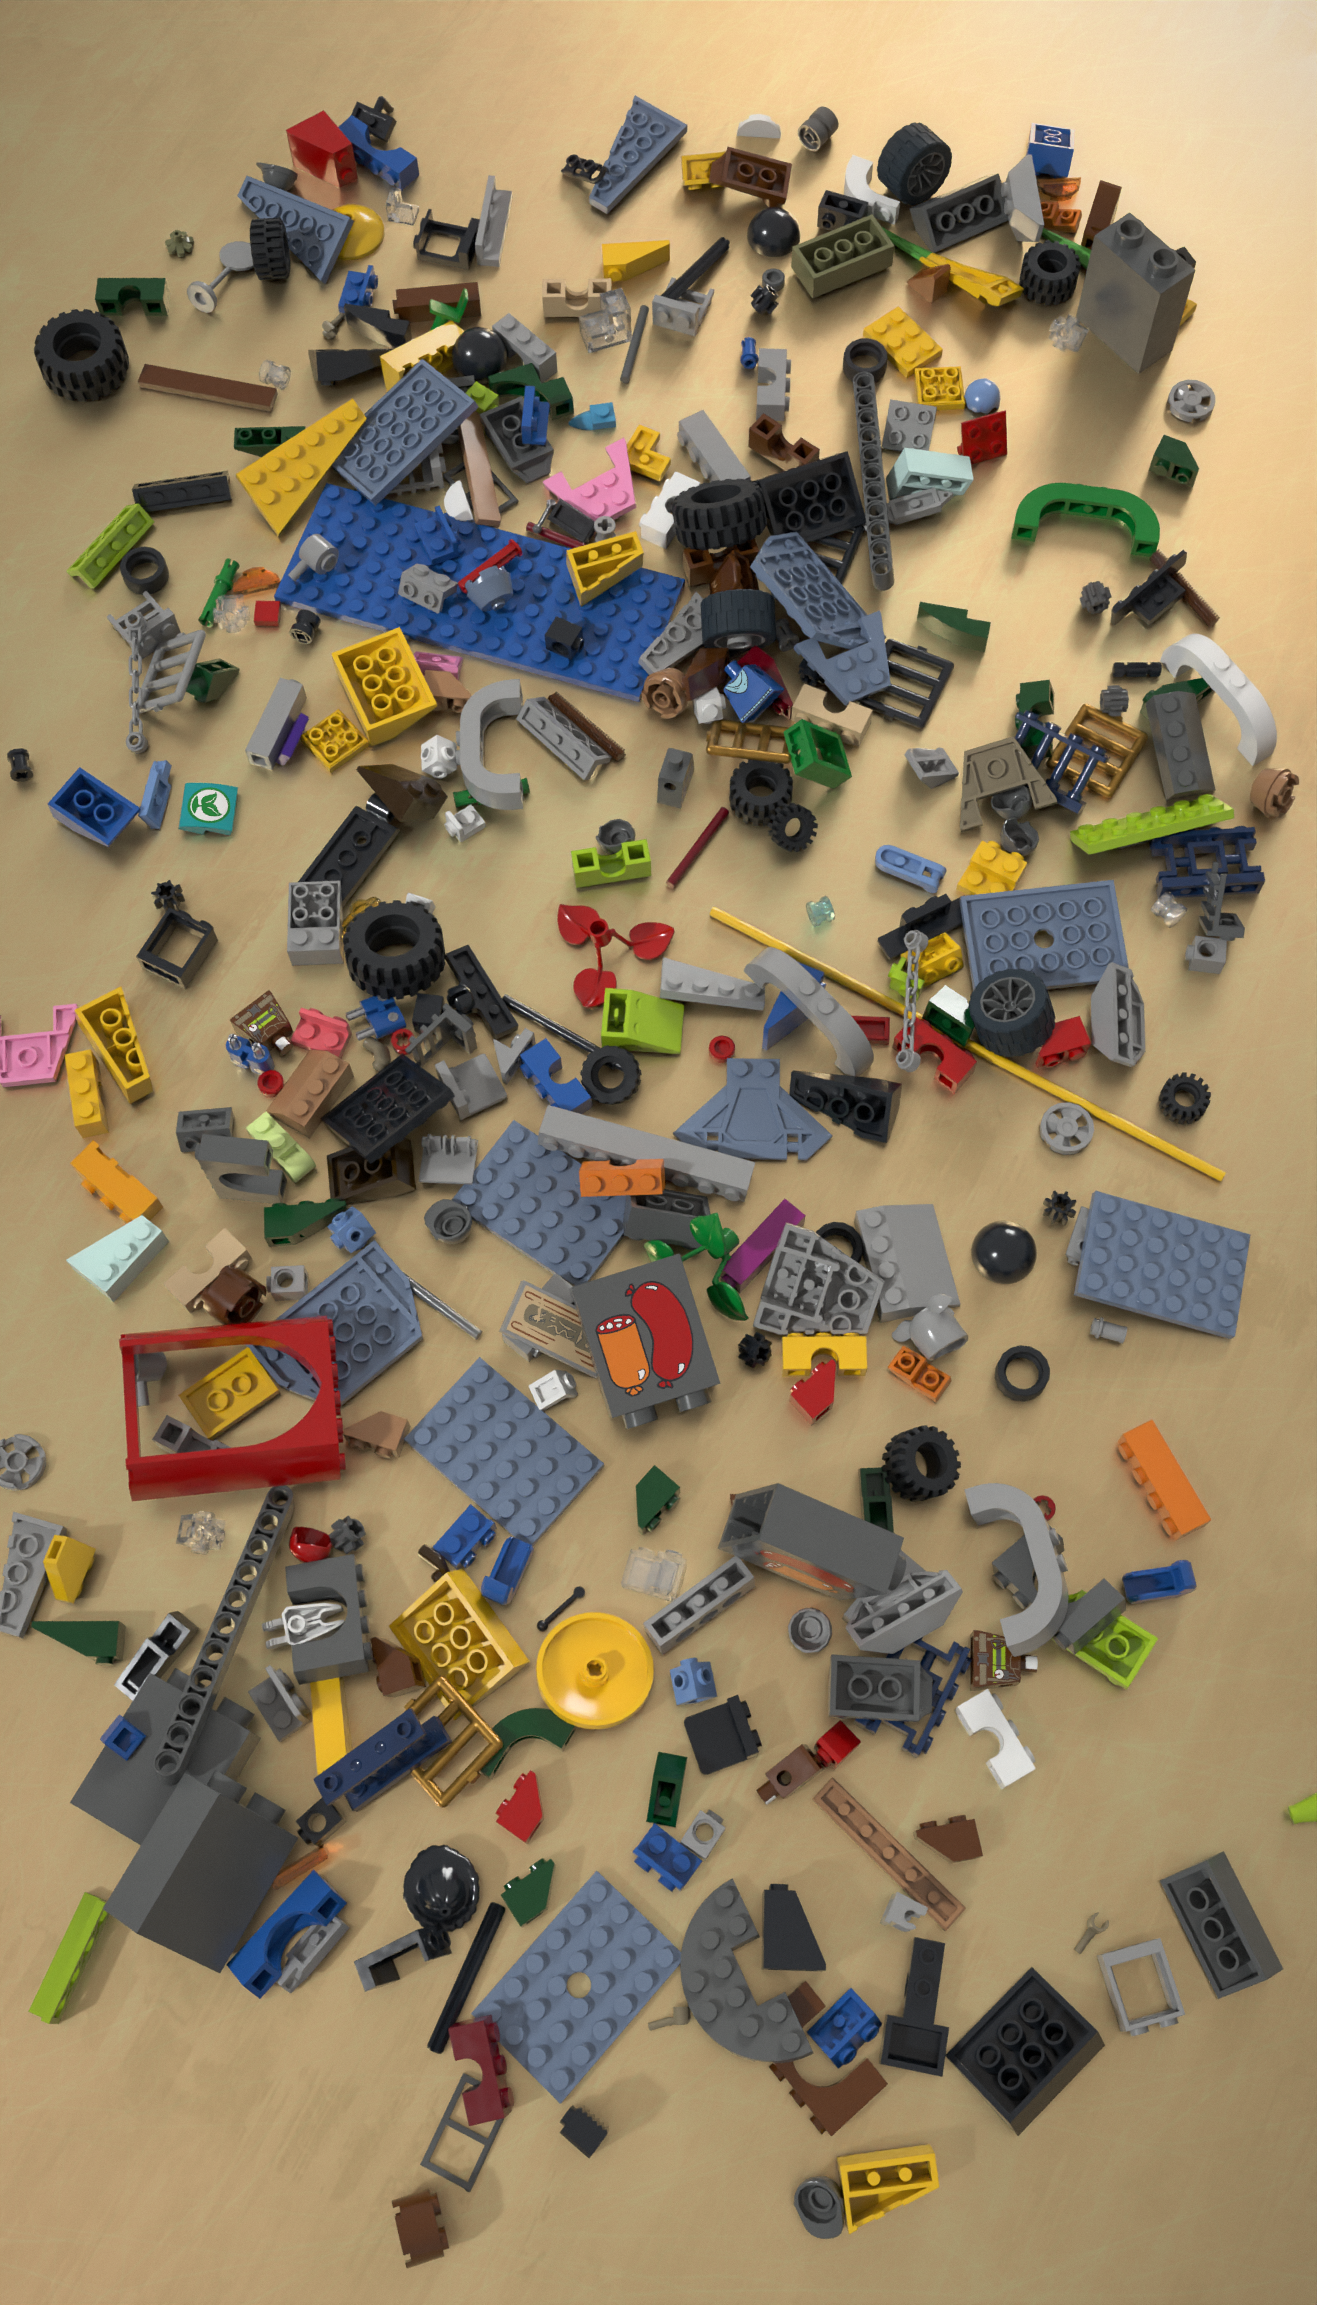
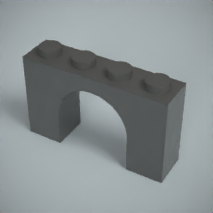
[195,1134,287,1204]
[992,1525,1126,1655]
[285,1554,373,1685]

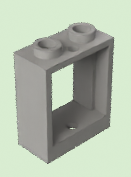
[1097,1938,1185,2036]

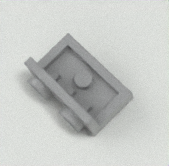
[398,564,458,613]

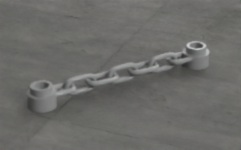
[125,611,148,754]
[896,930,928,1072]

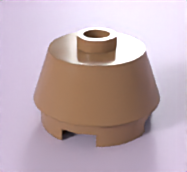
[641,668,688,718]
[1250,768,1299,818]

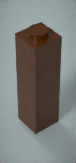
[392,282,481,323]

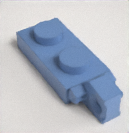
[138,760,172,829]

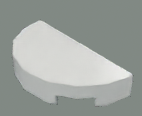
[737,114,781,139]
[444,480,475,523]

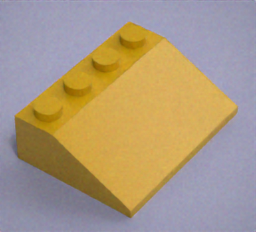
[331,627,437,747]
[389,1569,530,1720]

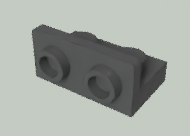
[176,1107,233,1152]

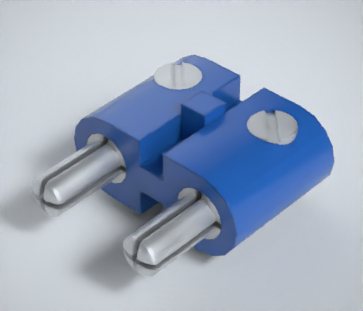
[346,995,406,1041]
[226,1034,275,1075]

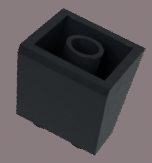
[761,1884,826,1972]

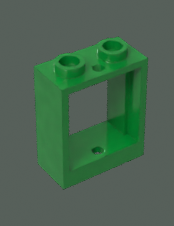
[783,719,852,789]

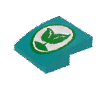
[178,783,238,836]

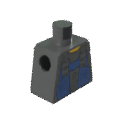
[657,748,694,809]

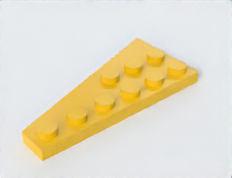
[236,398,367,536]

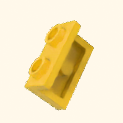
[681,152,725,190]

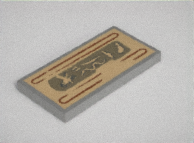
[499,1280,597,1379]

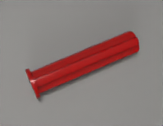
[458,539,523,594]

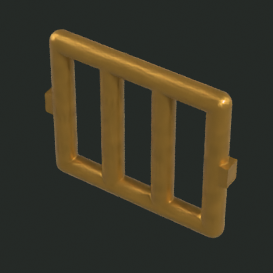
[1046,704,1148,798]
[706,719,791,764]
[404,1675,503,1808]

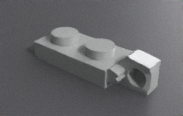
[276,1915,349,1993]

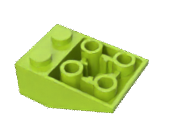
[601,988,684,1054]

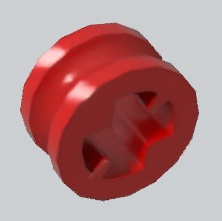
[391,1029,414,1055]
[1033,1495,1056,1521]

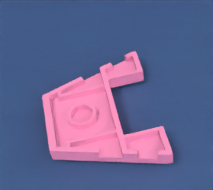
[543,437,637,521]
[0,1004,79,1087]

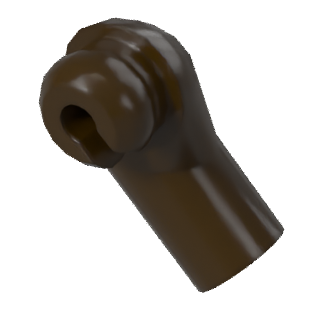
[418,1544,450,1583]

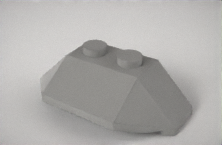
[1001,155,1044,242]
[1091,962,1146,1067]
[846,1570,963,1654]

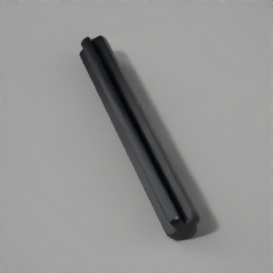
[661,237,730,300]
[427,1902,505,2054]

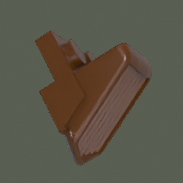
[709,550,759,595]

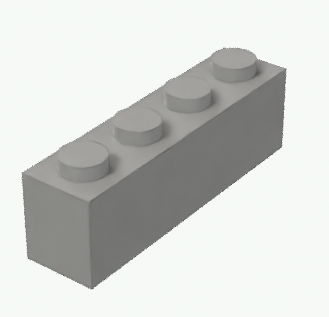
[677,410,751,482]

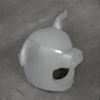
[892,1294,968,1361]

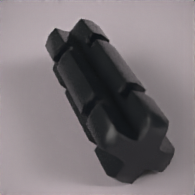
[1112,662,1162,677]

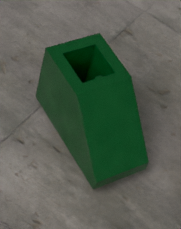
[1149,435,1200,487]
[636,1465,681,1535]
[501,1858,556,1928]

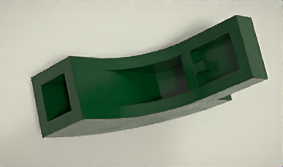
[480,1708,578,1780]

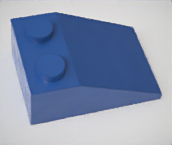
[1026,122,1075,179]
[48,767,141,847]
[762,962,826,1050]

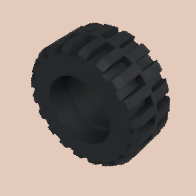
[34,309,129,402]
[672,479,767,550]
[343,900,446,1000]

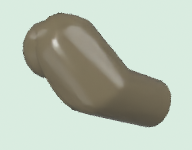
[363,1036,391,1071]

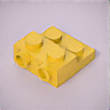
[956,841,1027,895]

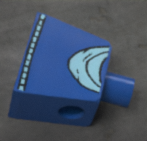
[724,660,784,723]

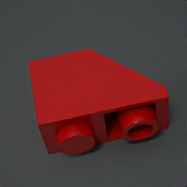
[1035,1016,1091,1068]
[789,1359,836,1426]
[814,1720,861,1770]
[495,1770,544,1844]

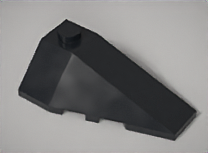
[308,349,393,385]
[789,1070,902,1143]

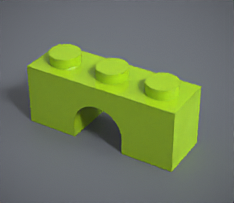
[571,839,651,888]

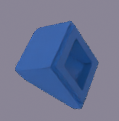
[100,1715,146,1761]

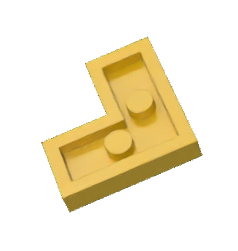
[627,424,671,482]

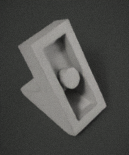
[493,1028,536,1084]

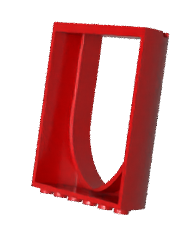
[119,1315,346,1502]

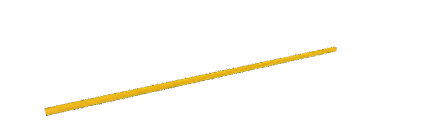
[709,906,1226,1182]

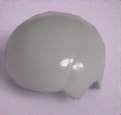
[788,1607,832,1653]

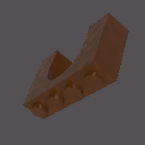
[769,1981,888,2136]

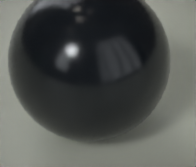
[747,207,801,257]
[452,327,507,385]
[971,1220,1037,1284]

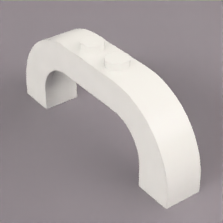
[1160,634,1277,766]

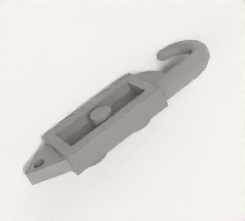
[862,487,953,531]

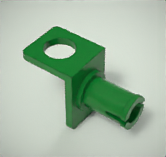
[429,288,468,331]

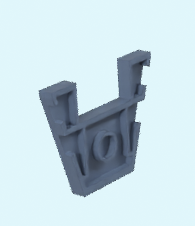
[793,610,891,706]

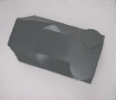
[480,396,554,484]
[828,1655,932,1722]

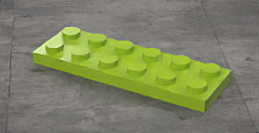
[1070,794,1234,855]

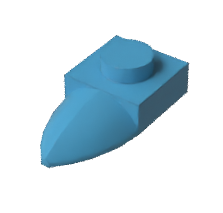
[568,402,616,430]

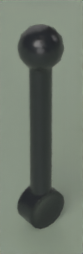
[537,1586,585,1631]

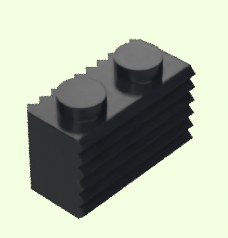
[559,2105,609,2159]

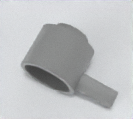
[288,534,339,582]
[122,1352,167,1407]

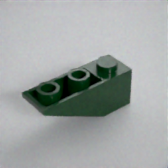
[234,426,306,457]
[264,1198,349,1247]

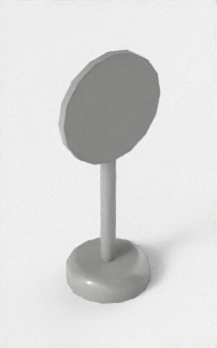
[187,241,254,313]

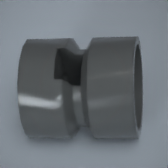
[798,106,839,151]

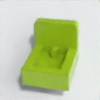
[466,381,499,414]
[888,957,924,1000]

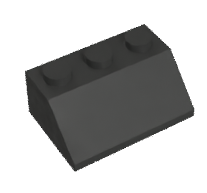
[623,1189,710,1250]

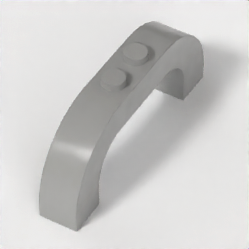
[456,679,523,810]
[744,947,874,1077]
[964,1483,1069,1657]

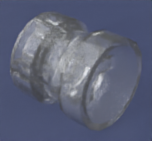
[259,359,291,390]
[1151,892,1188,928]

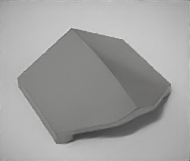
[904,748,959,789]

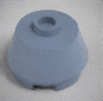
[465,565,513,612]

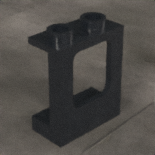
[413,209,480,270]
[354,1924,452,1992]

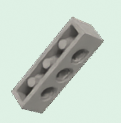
[643,1556,755,1655]

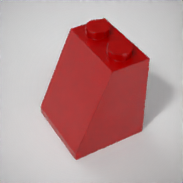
[286,110,358,188]

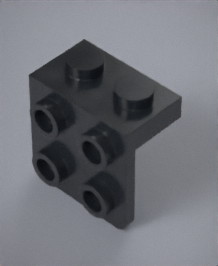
[684,1695,762,1775]

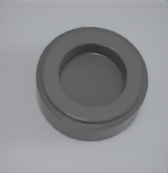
[762,268,785,292]

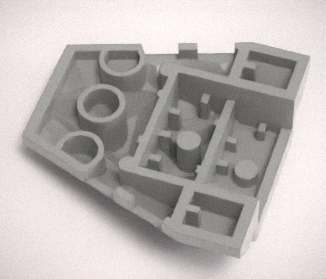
[753,1222,884,1335]

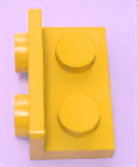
[900,932,964,988]

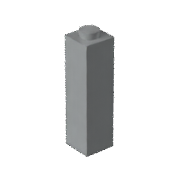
[245,678,307,770]

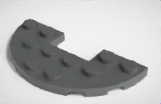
[680,1878,814,2063]

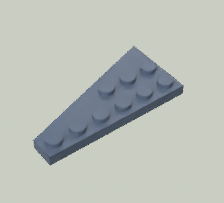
[237,176,354,284]

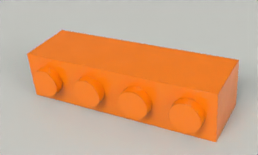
[1118,1420,1211,1541]

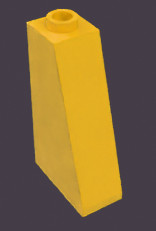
[310,1677,353,1775]

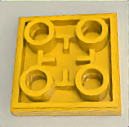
[914,366,965,410]
[300,709,370,773]

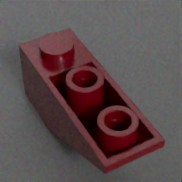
[738,645,793,720]

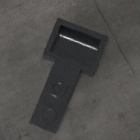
[879,1937,949,2077]

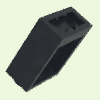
[136,907,218,989]

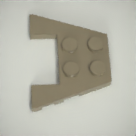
[960,736,1057,832]

